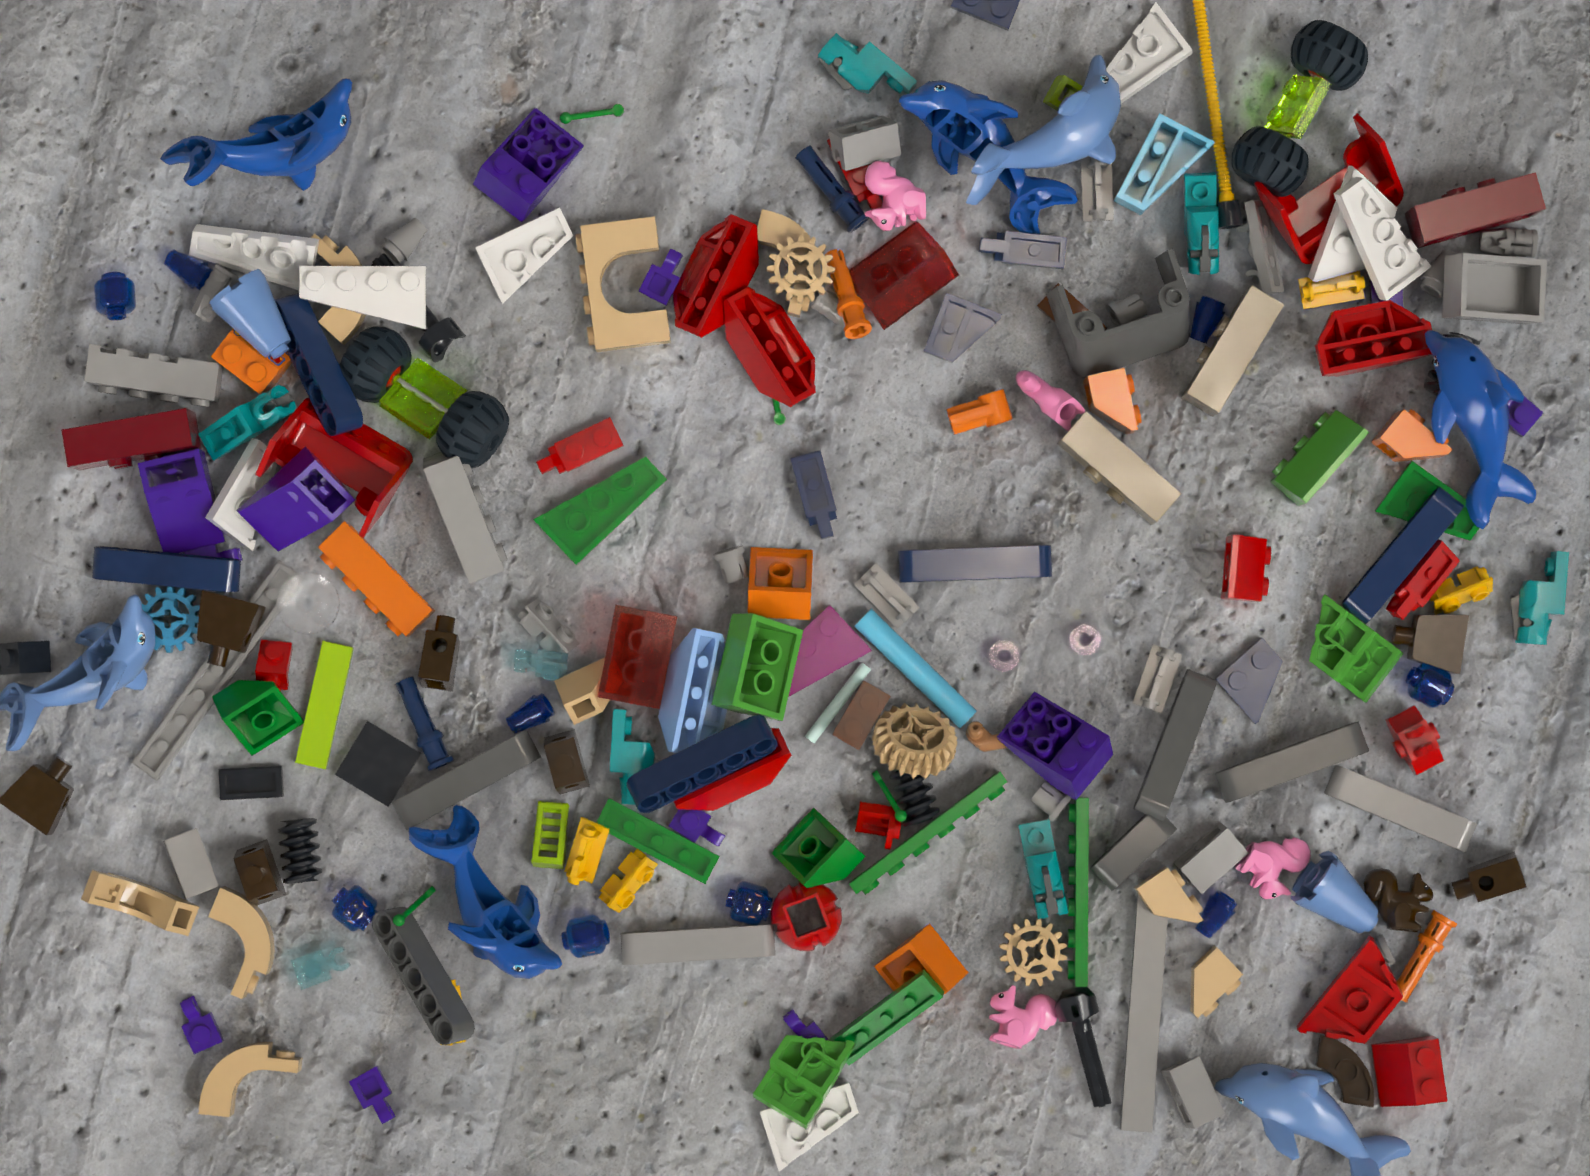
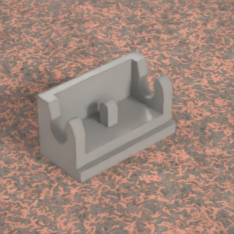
[828,115,901,171]
[1173,822,1249,894]
[163,828,219,900]
[1161,1056,1225,1129]

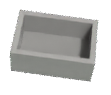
[1442,253,1547,325]

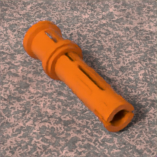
[825,249,872,339]
[1397,910,1457,1003]

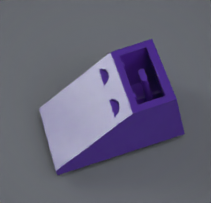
[473,107,584,222]
[236,446,355,552]
[137,449,226,553]
[997,691,1114,800]

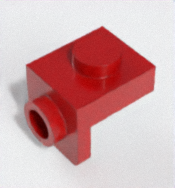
[255,639,293,690]
[855,801,901,850]

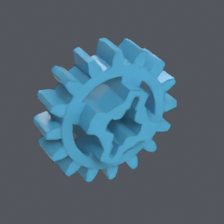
[142,587,200,653]

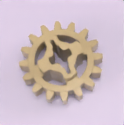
[767,235,835,304]
[999,918,1067,986]

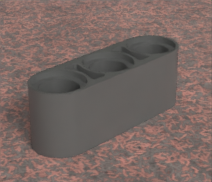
[1090,814,1177,891]

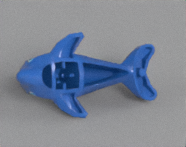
[160,78,352,191]
[899,80,1078,234]
[1425,330,1536,529]
[409,805,562,979]

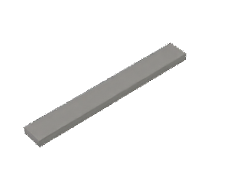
[131,560,305,781]
[1120,879,1168,1133]

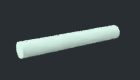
[805,662,871,744]

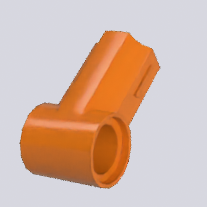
[946,389,1013,435]

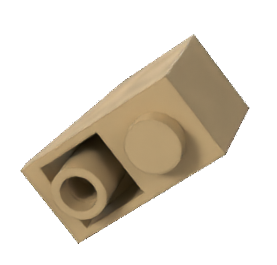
[554,655,623,725]
[1134,866,1203,923]
[1190,945,1243,1018]

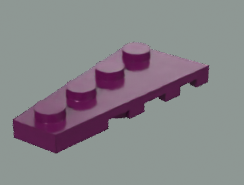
[788,605,872,697]

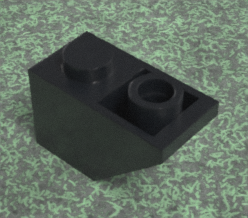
[0,641,51,675]

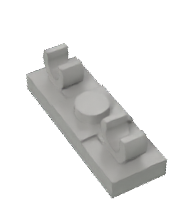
[1237,200,1284,294]

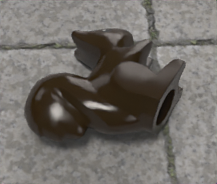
[1363,868,1433,932]

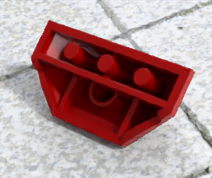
[673,214,759,338]
[723,287,816,407]
[1315,300,1432,377]
[674,728,792,811]

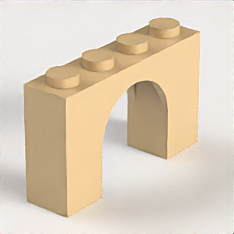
[575,216,671,352]

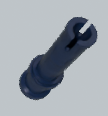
[795,145,869,233]
[395,676,454,772]

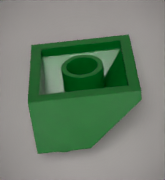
[212,680,304,756]
[772,808,866,888]

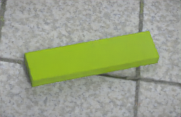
[295,641,354,770]

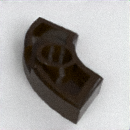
[1315,1035,1375,1108]

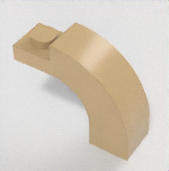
[757,209,821,318]
[311,234,366,345]
[81,870,199,936]
[208,886,275,999]
[198,1042,303,1117]

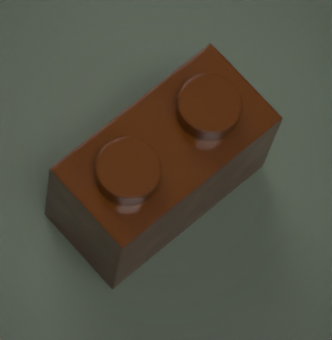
[832,680,891,750]

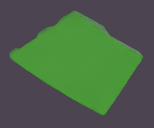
[1309,594,1404,703]
[753,1035,855,1129]

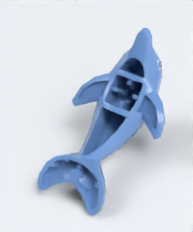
[966,55,1121,205]
[0,594,155,751]
[1215,1063,1411,1176]

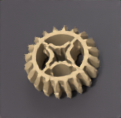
[872,703,957,780]

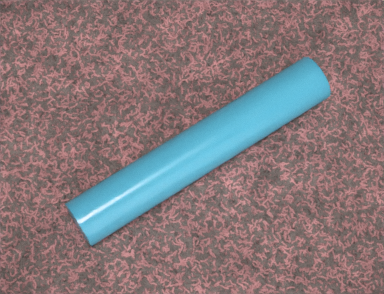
[854,609,977,729]

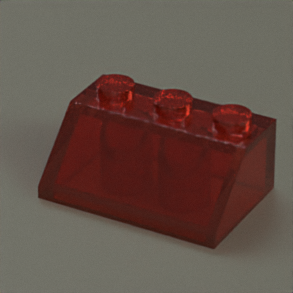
[849,221,959,330]
[598,604,677,709]

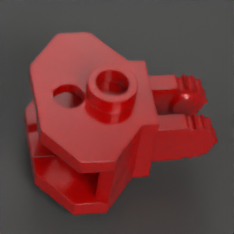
[1385,705,1444,775]

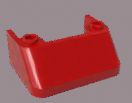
[1254,113,1404,264]
[255,397,413,538]

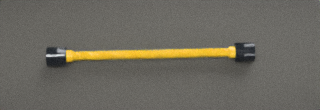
[1192,0,1243,229]

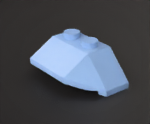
[658,628,727,753]

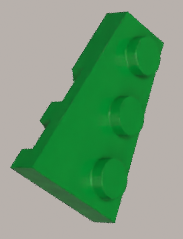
[1375,460,1479,541]

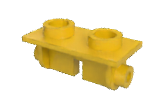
[1298,270,1365,310]
[1430,566,1493,615]
[564,817,610,885]
[598,849,658,913]

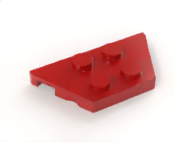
[1297,935,1403,1044]

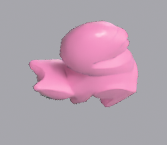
[865,160,926,231]
[1016,370,1085,431]
[1235,837,1311,899]
[989,985,1058,1049]

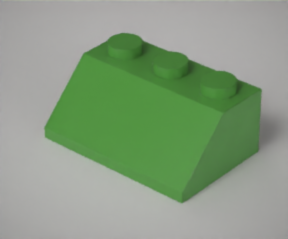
[1270,410,1369,506]
[711,613,803,721]

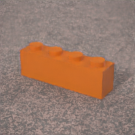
[318,521,435,637]

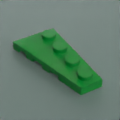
[533,457,667,565]

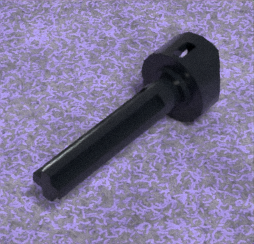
[371,253,466,363]
[1055,987,1112,1108]

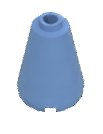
[209,269,291,359]
[1291,851,1379,933]

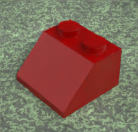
[1221,534,1272,602]
[1371,1035,1448,1107]

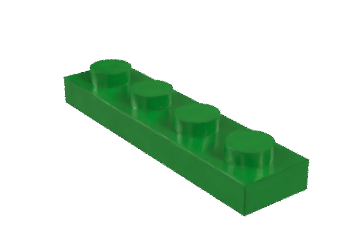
[596,798,720,884]
[829,969,944,1066]

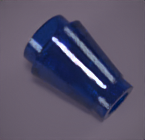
[164,249,213,290]
[1190,295,1225,344]
[506,693,555,734]
[1195,890,1238,938]

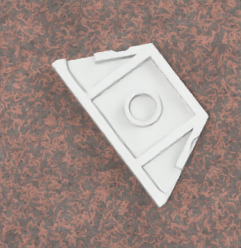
[1308,166,1398,282]

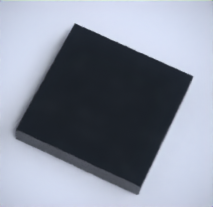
[335,721,422,807]

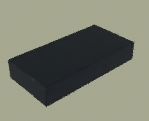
[218,766,284,800]

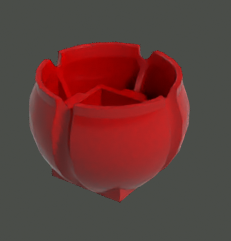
[771,881,842,951]

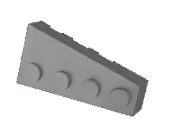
[84,344,224,407]
[423,452,508,584]

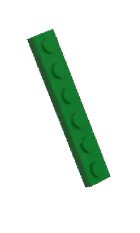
[849,771,1008,895]
[1067,797,1089,987]

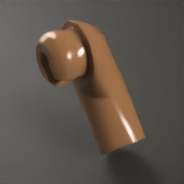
[966,721,1007,752]

